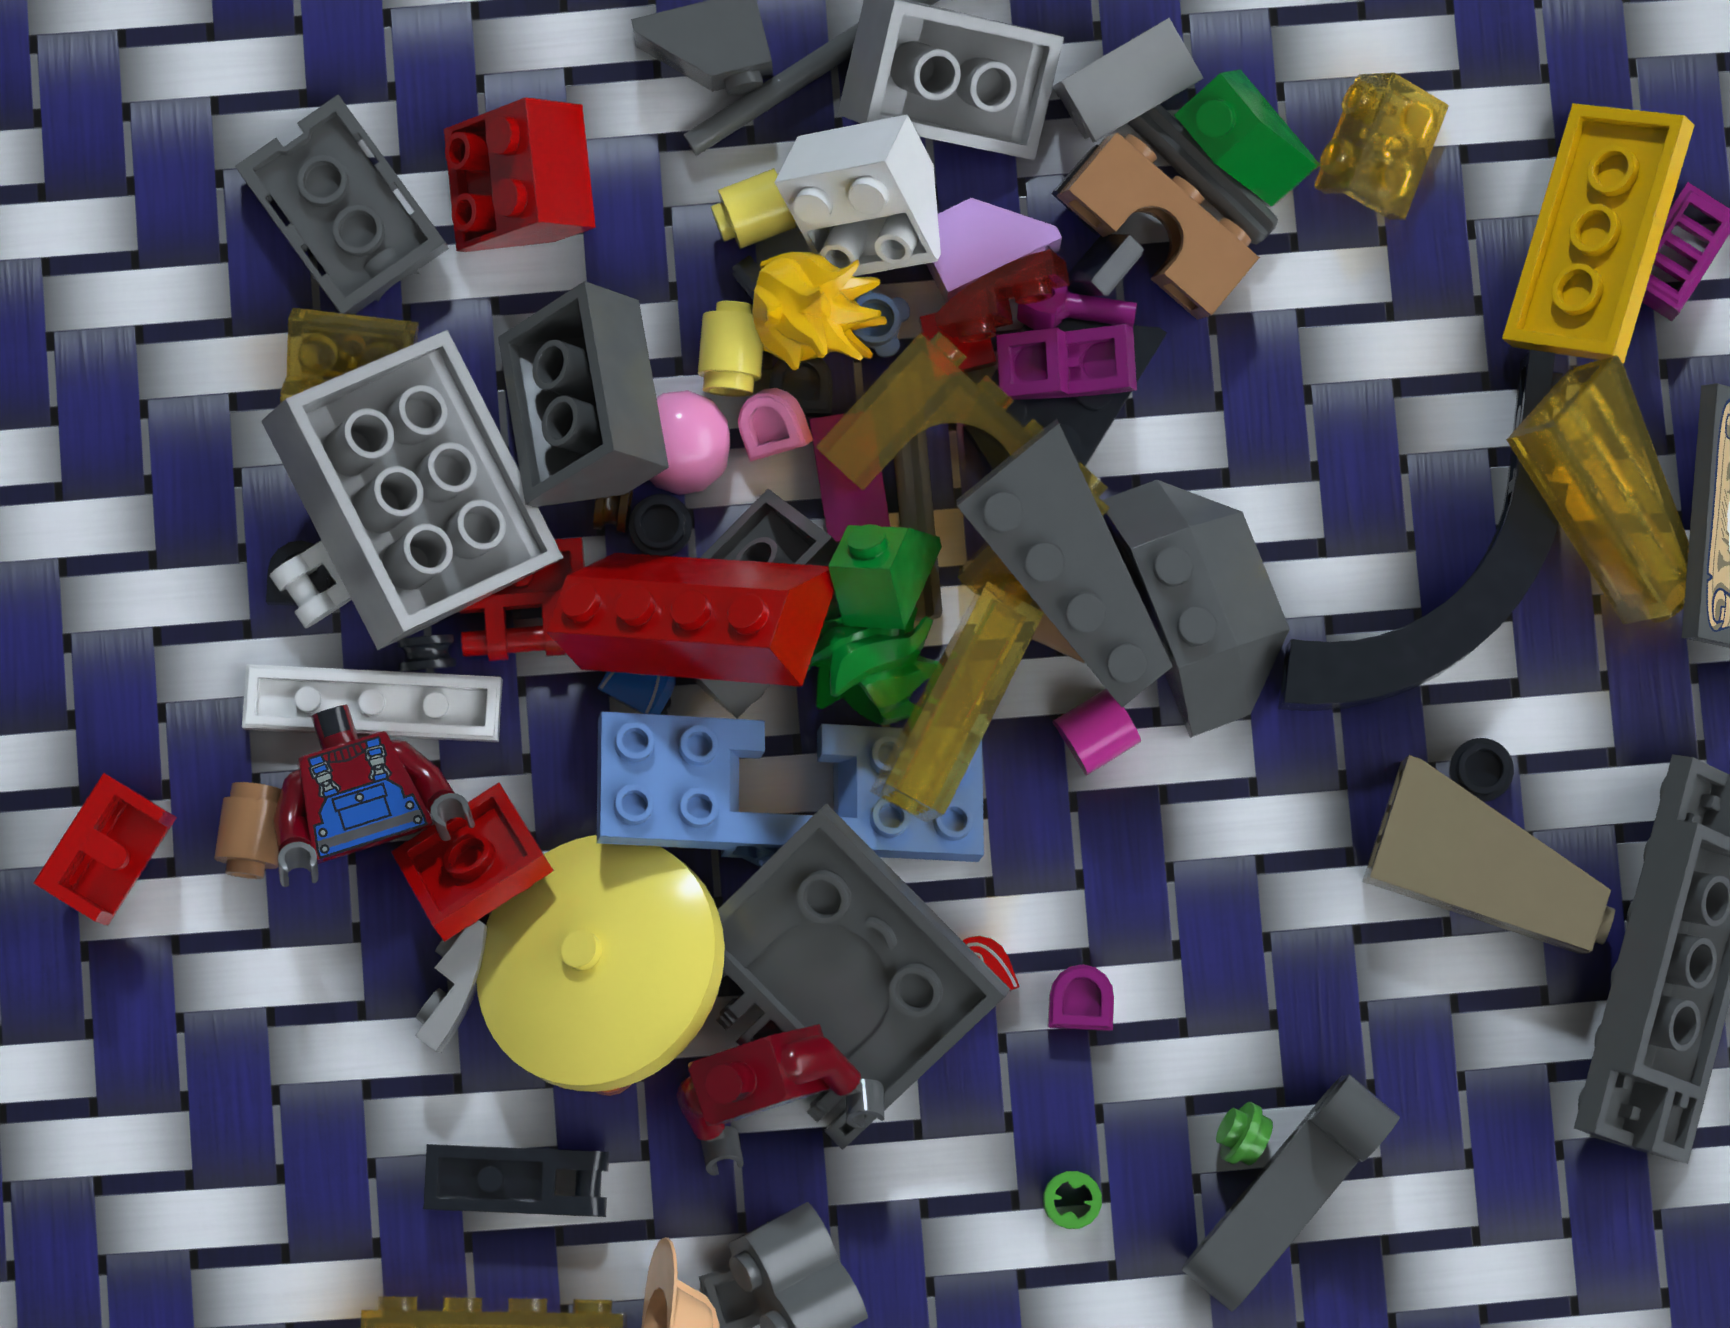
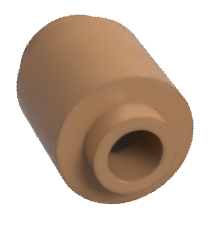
[214,782,281,879]

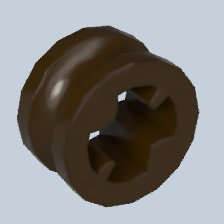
[593,490,633,534]

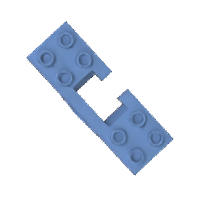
[597,712,984,867]

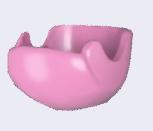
[649,390,730,495]

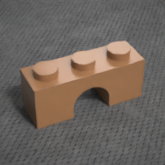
[1056,132,1260,320]

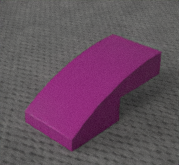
[997,324,1137,400]

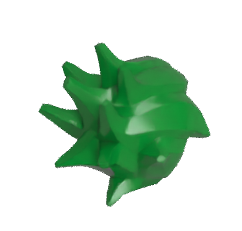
[808,606,949,725]

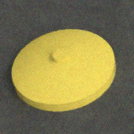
[476,835,725,1092]

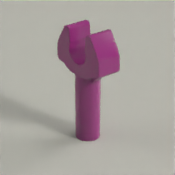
[1017,272,1137,330]

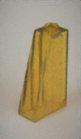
[1506,355,1689,625]
[870,580,1044,822]

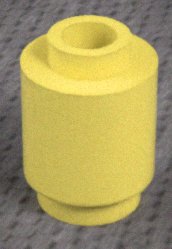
[710,168,796,249]
[698,301,763,397]

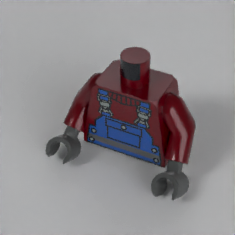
[273,704,475,887]
[677,1024,885,1176]

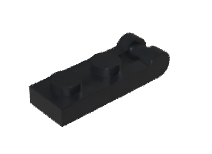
[423,1144,609,1217]

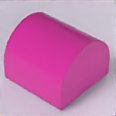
[1053,689,1141,776]

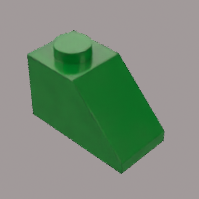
[1174,69,1320,207]
[828,524,942,629]

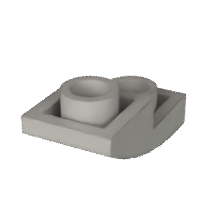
[415,920,488,1053]

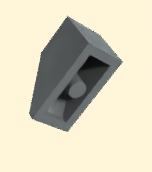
[631,0,773,95]

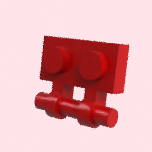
[459,537,585,661]

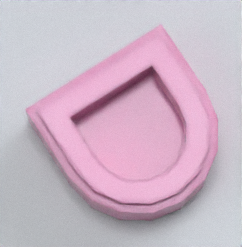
[738,388,813,462]

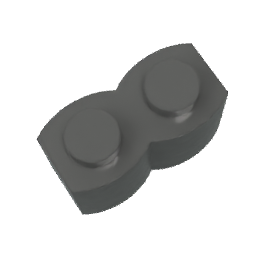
[729,1202,868,1328]

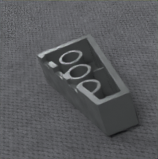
[956,418,1173,707]

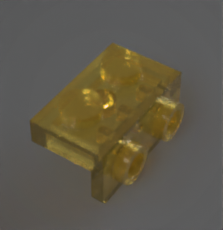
[1314,72,1449,220]

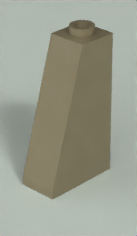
[1362,755,1615,955]

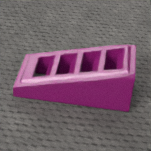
[1642,182,1730,321]

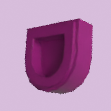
[1048,964,1114,1031]

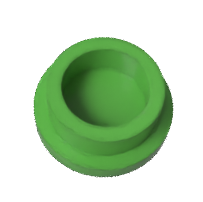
[1216,1102,1273,1166]

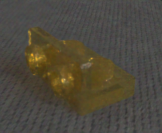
[280,308,419,403]

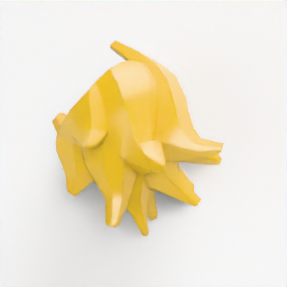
[752,252,887,370]

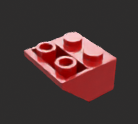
[444,97,596,252]

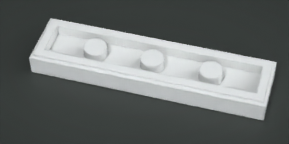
[242,664,503,742]

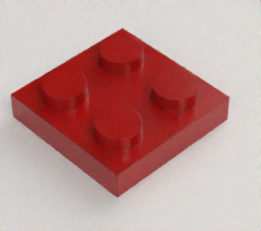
[391,782,554,942]

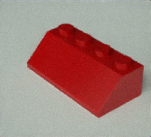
[546,553,834,687]

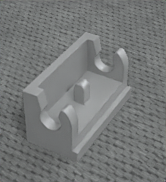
[1052,18,1203,143]

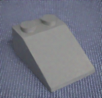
[838,0,1064,160]

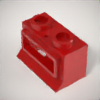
[33,773,177,926]

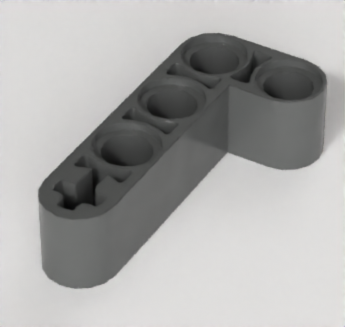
[1181,1074,1400,1312]

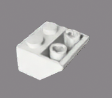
[774,114,941,276]

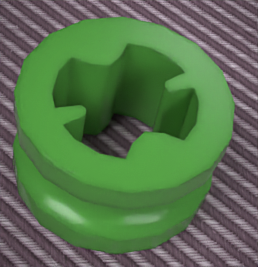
[1043,1171,1102,1229]

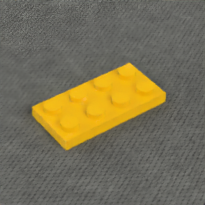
[1502,103,1695,364]

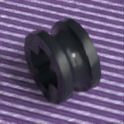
[397,634,457,671]

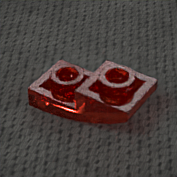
[935,249,1070,343]

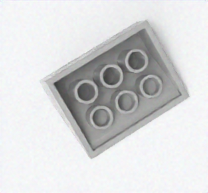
[261,330,564,650]

